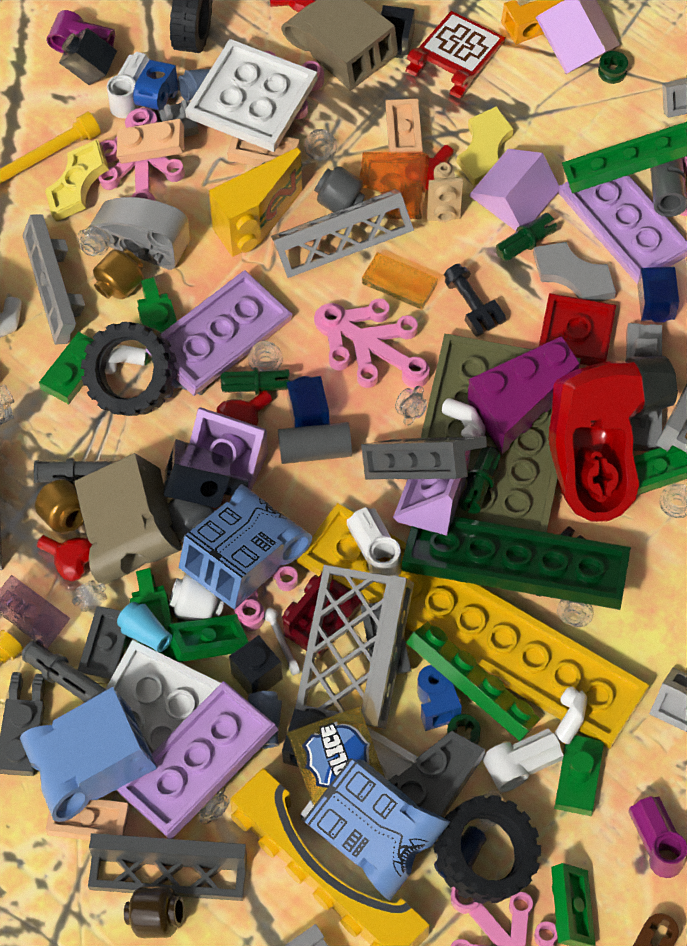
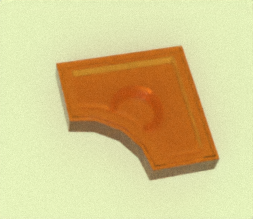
[360,152,429,219]

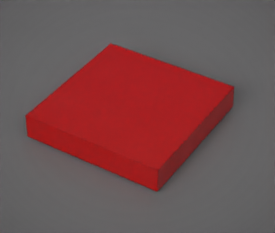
[538,293,616,366]

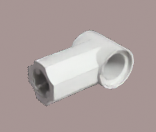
[107,52,150,118]
[347,507,401,577]
[482,728,564,793]

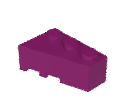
[467,336,579,454]

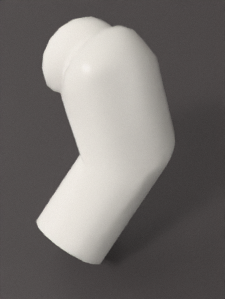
[105,345,148,374]
[442,398,485,437]

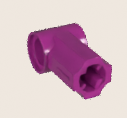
[46,10,116,53]
[628,796,687,878]

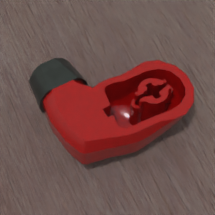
[548,356,678,522]

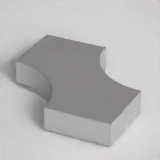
[533,242,616,301]

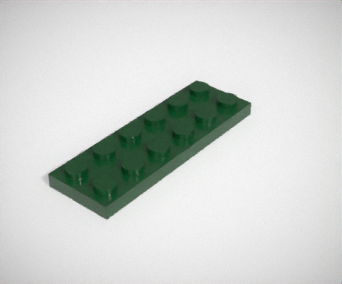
[401,516,631,610]

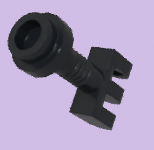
[444,263,507,337]

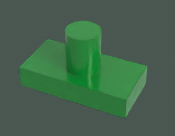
[554,735,604,816]

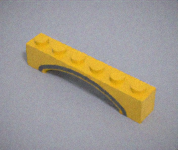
[230,768,430,946]

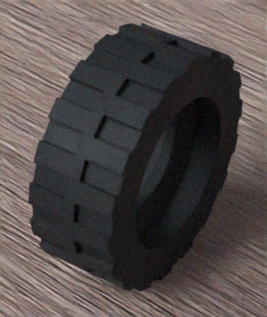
[170,0,213,53]

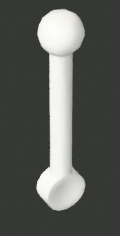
[264,608,300,676]

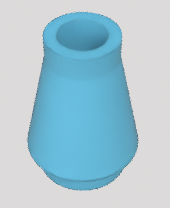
[117,602,172,653]

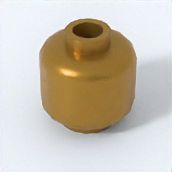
[93,249,144,300]
[35,479,84,533]

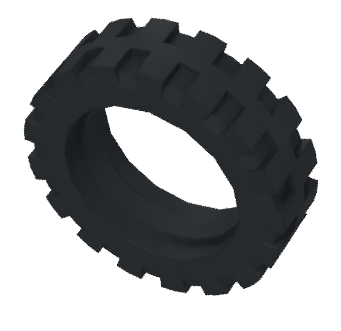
[81,322,177,416]
[434,795,541,904]

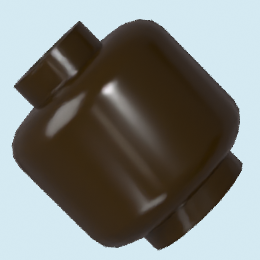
[124,886,185,939]

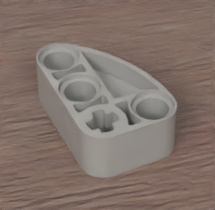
[88,197,190,270]

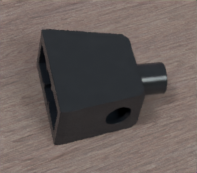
[164,439,248,508]

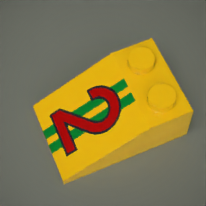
[209,147,302,257]

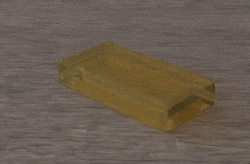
[362,252,438,310]

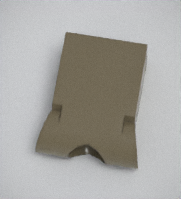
[281,0,398,91]
[74,453,182,585]

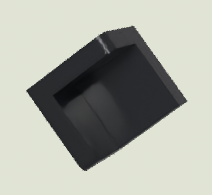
[381,5,415,59]

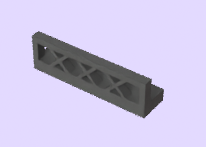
[361,436,487,480]
[88,833,247,901]

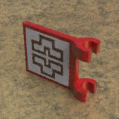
[405,11,506,99]

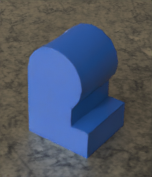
[133,60,179,110]
[417,665,462,731]

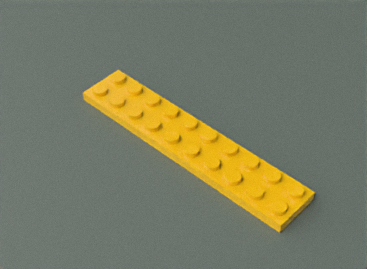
[297,503,649,749]

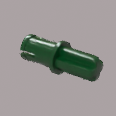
[496,213,557,261]
[220,367,290,395]
[458,446,501,514]

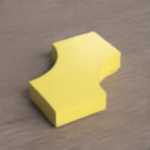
[457,106,513,186]
[45,139,109,222]

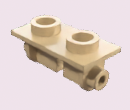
[427,162,463,222]

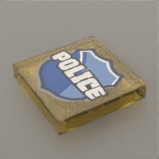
[287,706,385,805]

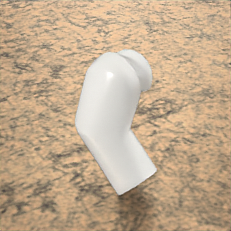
[0,297,22,338]
[554,687,588,744]

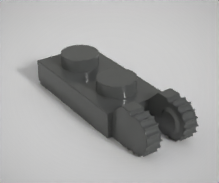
[0,672,45,776]

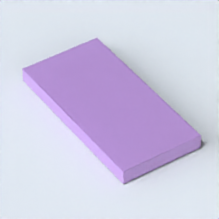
[558,175,687,285]
[146,270,292,396]
[117,681,278,839]

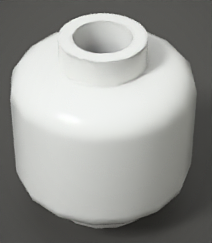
[169,574,224,621]

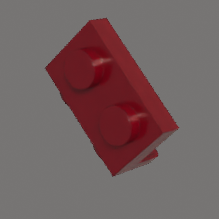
[282,573,363,660]

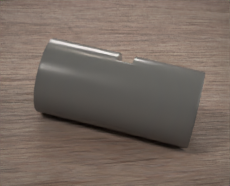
[650,158,687,217]
[278,422,352,464]

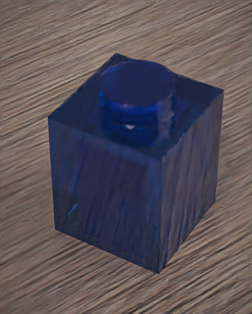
[637,267,679,322]
[286,376,330,427]

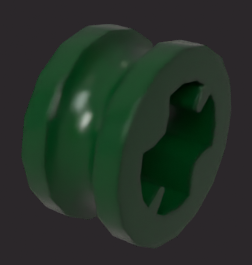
[598,51,628,84]
[447,714,481,745]

